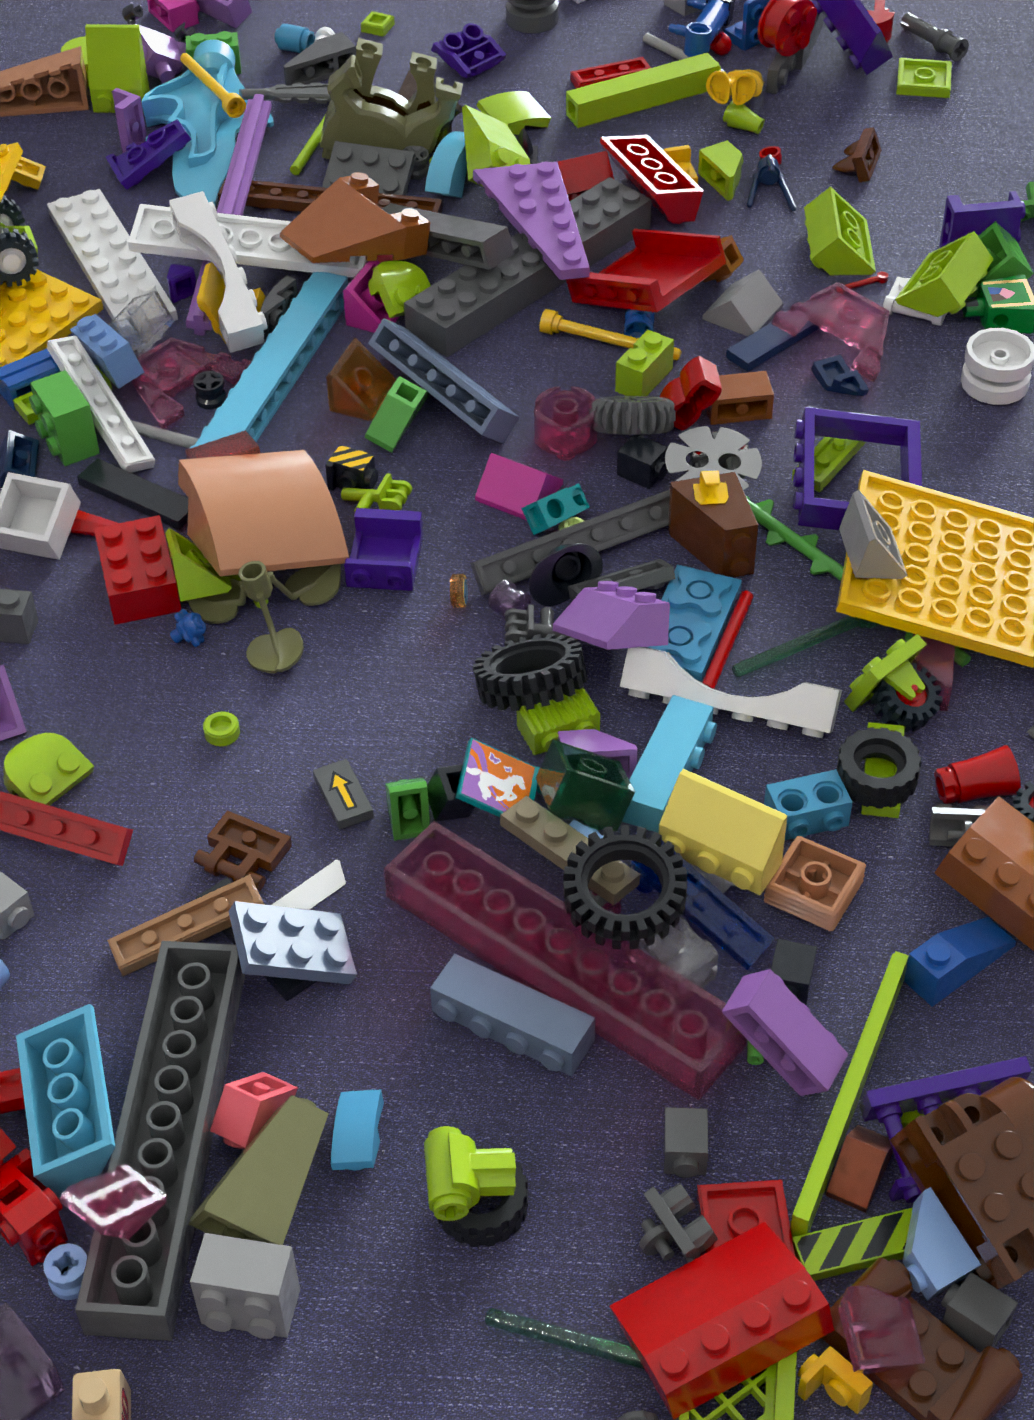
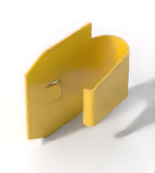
[693,471,729,505]

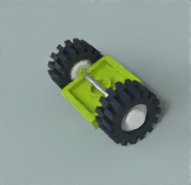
[0,195,39,287]

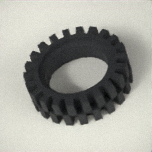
[473,634,587,711]
[563,825,687,950]

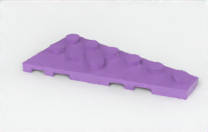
[473,161,590,280]

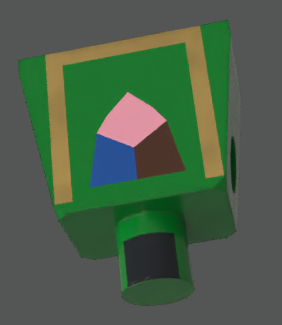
[962,274,1034,334]

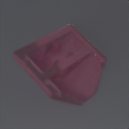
[60,1164,167,1240]
[838,1285,926,1374]

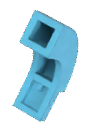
[425,131,467,198]

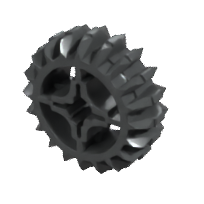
[590,396,676,435]

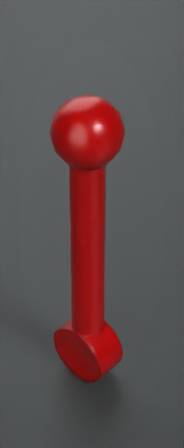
[834,271,888,295]

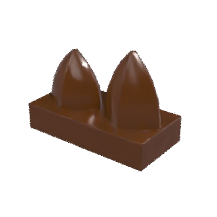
[832,127,882,182]

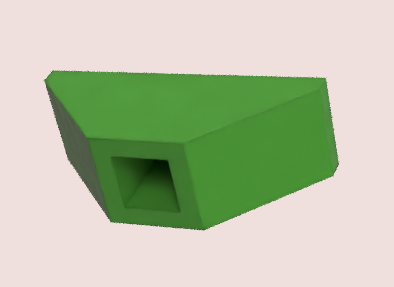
[364,376,429,453]

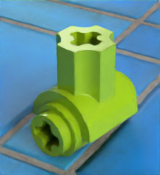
[424,1126,516,1221]

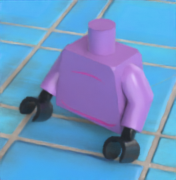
[122,3,195,83]

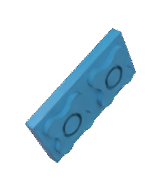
[647,564,742,681]

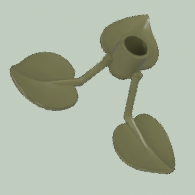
[187,561,341,673]

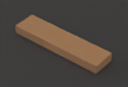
[107,874,264,976]

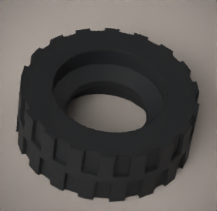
[837,727,921,809]
[436,1146,528,1247]

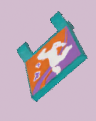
[456,738,563,817]

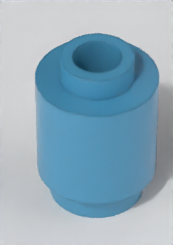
[275,23,315,53]

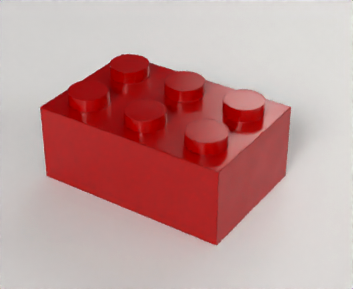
[94,515,181,625]

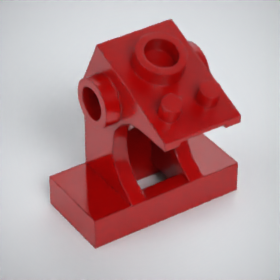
[0,1148,68,1267]

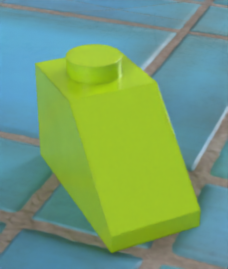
[698,140,743,201]

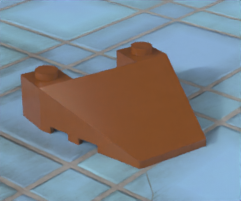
[280,172,430,263]

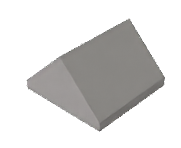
[702,269,783,336]
[839,490,908,579]

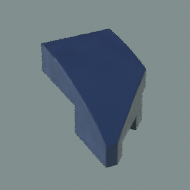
[811,354,869,396]

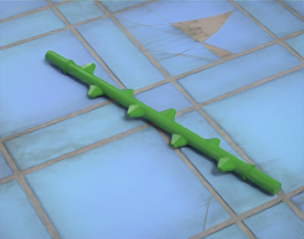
[746,496,971,668]

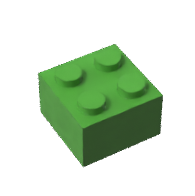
[29,370,100,466]

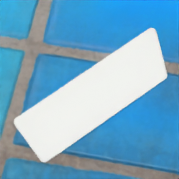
[272,860,346,910]

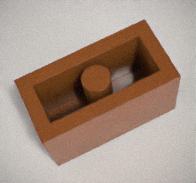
[706,371,774,425]

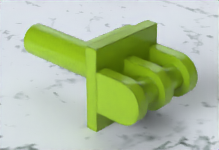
[341,473,413,512]

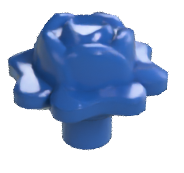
[170,609,206,647]

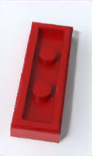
[570,57,651,89]

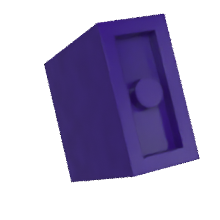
[940,191,1026,247]
[344,508,423,591]

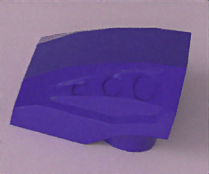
[431,23,507,78]

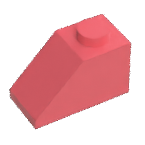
[210,1072,298,1149]

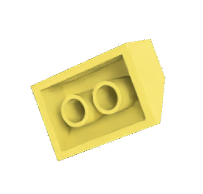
[659,769,788,895]

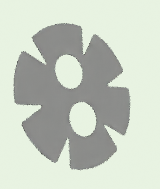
[665,426,762,490]

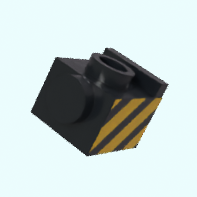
[325,445,378,491]

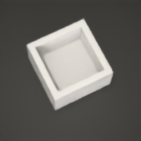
[0,472,81,560]

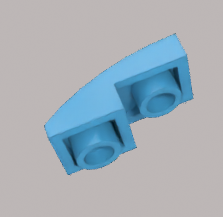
[331,1089,384,1171]

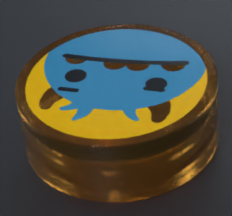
[450,573,468,608]

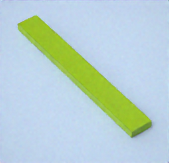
[790,951,909,1237]

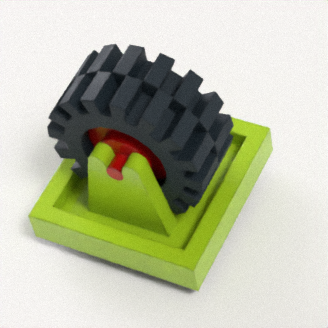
[844,634,943,732]

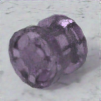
[488,580,531,619]

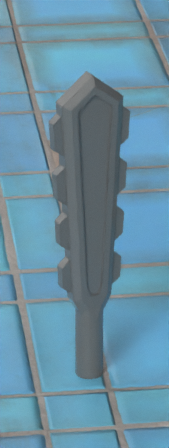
[239,82,331,104]

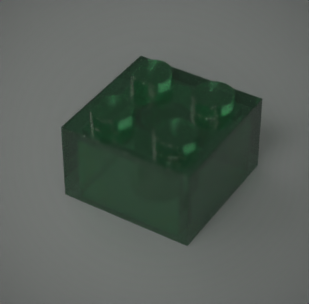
[536,740,635,831]

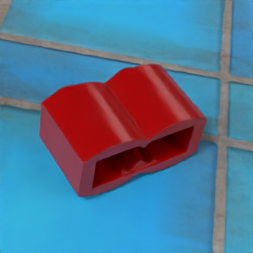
[660,356,722,431]

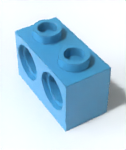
[764,769,852,840]

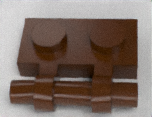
[194,810,292,891]

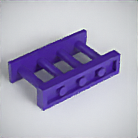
[859,1056,1032,1203]

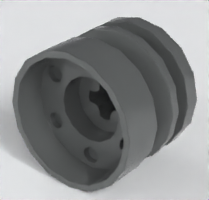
[506,0,559,33]

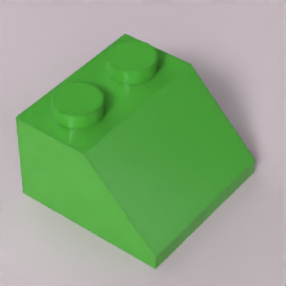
[969,221,1034,298]

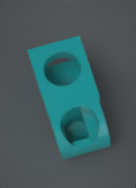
[521,483,590,535]

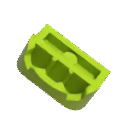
[368,260,431,318]
[3,733,94,805]

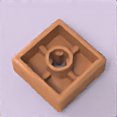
[764,836,866,931]

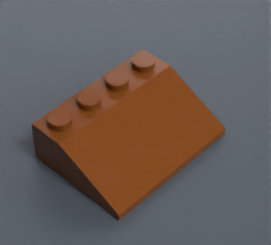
[934,796,1034,951]

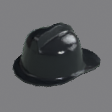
[529,543,603,606]

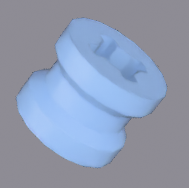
[43,1243,87,1300]

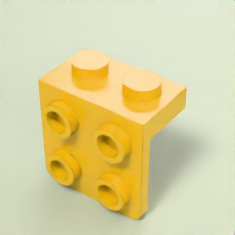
[197,262,266,344]

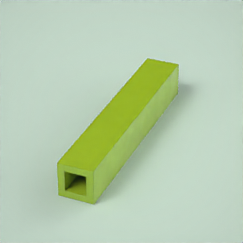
[566,53,721,128]

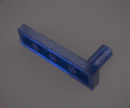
[629,840,775,970]

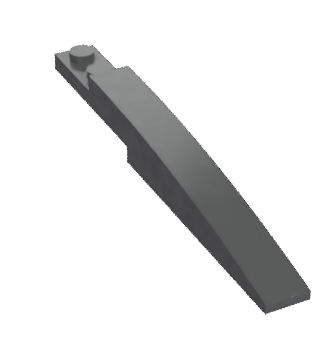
[766,0,825,94]

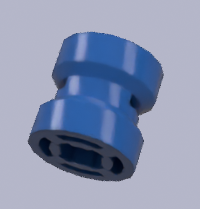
[624,309,655,338]

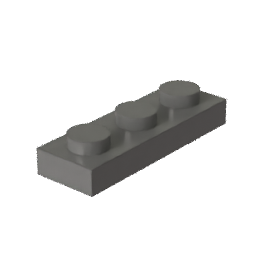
[568,558,676,601]

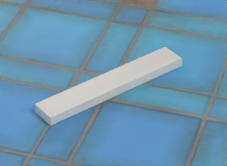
[47,336,155,473]

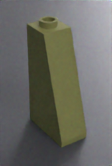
[188,1095,329,1245]

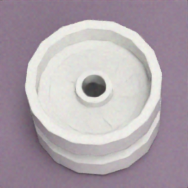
[961,328,1034,405]

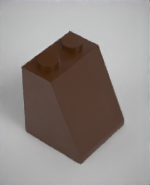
[668,472,758,578]

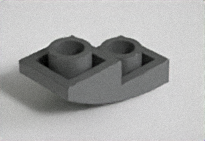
[261,275,298,336]

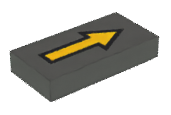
[313,759,374,830]

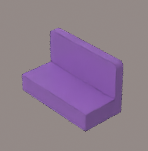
[112,88,147,153]

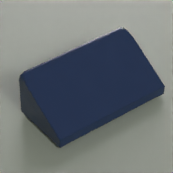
[0,430,39,487]

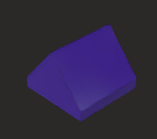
[166,264,196,303]

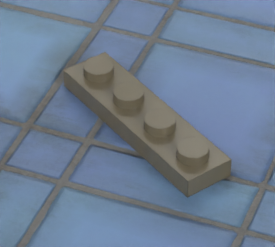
[500,796,640,906]

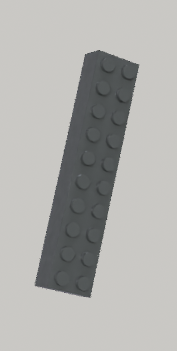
[404,177,651,357]
[75,941,245,1341]

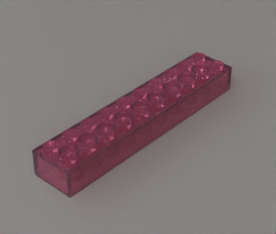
[384,821,747,1100]

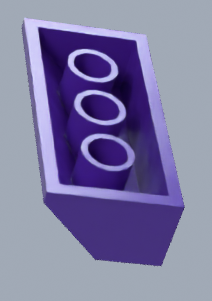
[812,0,893,76]

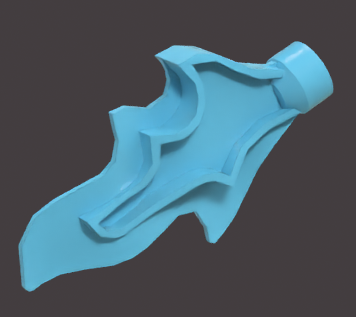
[141,40,274,206]

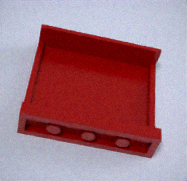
[566,229,727,313]

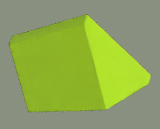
[165,528,232,601]

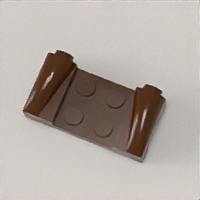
[822,1258,1023,1420]

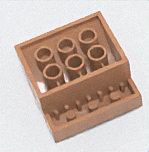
[178,450,349,576]

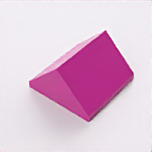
[343,260,400,333]
[475,453,563,521]

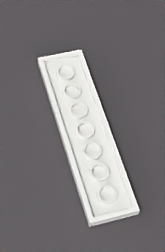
[47,189,178,336]
[128,204,366,277]

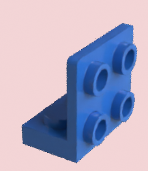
[724,0,770,51]

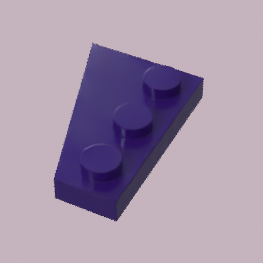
[106,119,192,190]

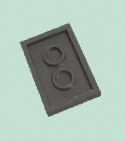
[322,141,416,195]

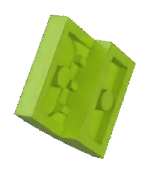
[476,91,551,135]

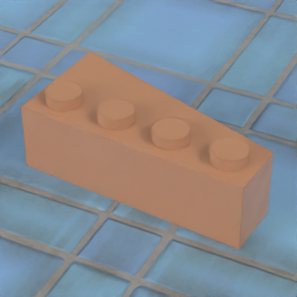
[0,46,90,117]

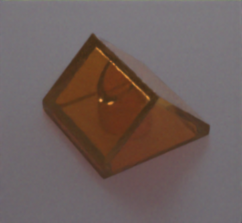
[326,338,397,421]

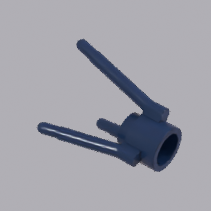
[747,154,796,211]

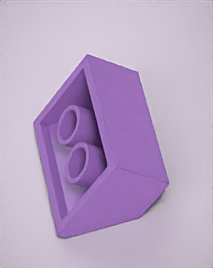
[553,581,670,650]

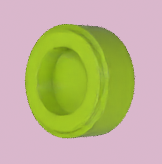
[203,712,240,746]

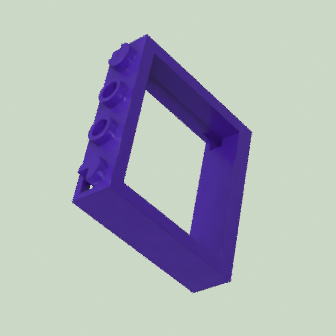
[793,407,922,531]

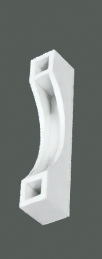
[169,191,268,353]
[620,647,842,738]

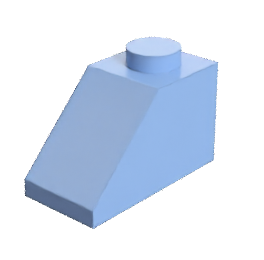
[902,1187,981,1301]

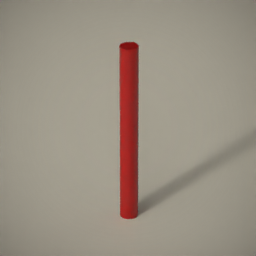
[702,590,754,689]

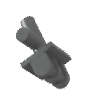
[505,604,578,643]

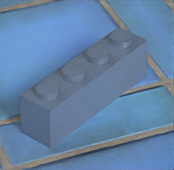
[430,953,595,1076]

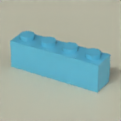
[620,695,717,833]

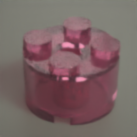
[534,386,597,461]

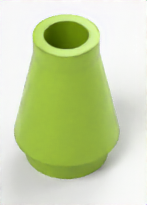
[723,101,765,134]

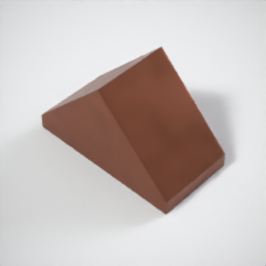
[826,1125,893,1213]

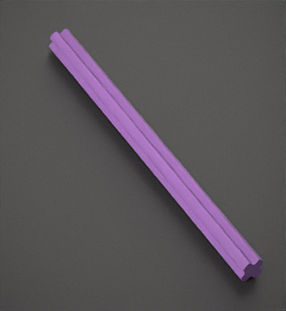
[186,94,272,336]

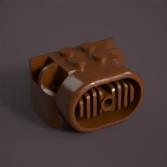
[890,1077,1034,1289]

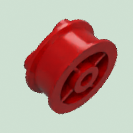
[758,0,817,56]

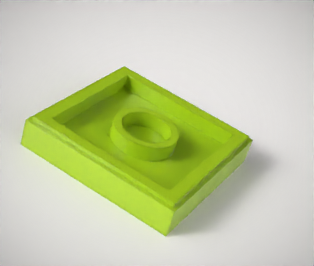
[896,58,952,98]

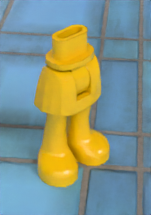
[706,69,764,105]

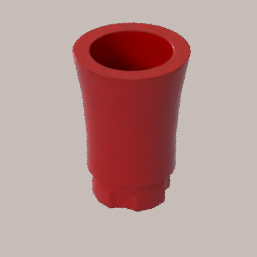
[934,745,1021,804]

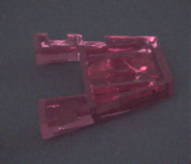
[771,282,889,382]
[131,337,252,429]

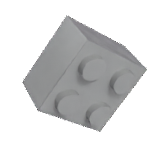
[190,1233,300,1339]

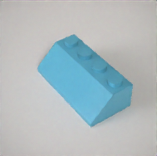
[16,1004,115,1197]

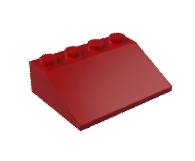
[610,1221,834,1420]

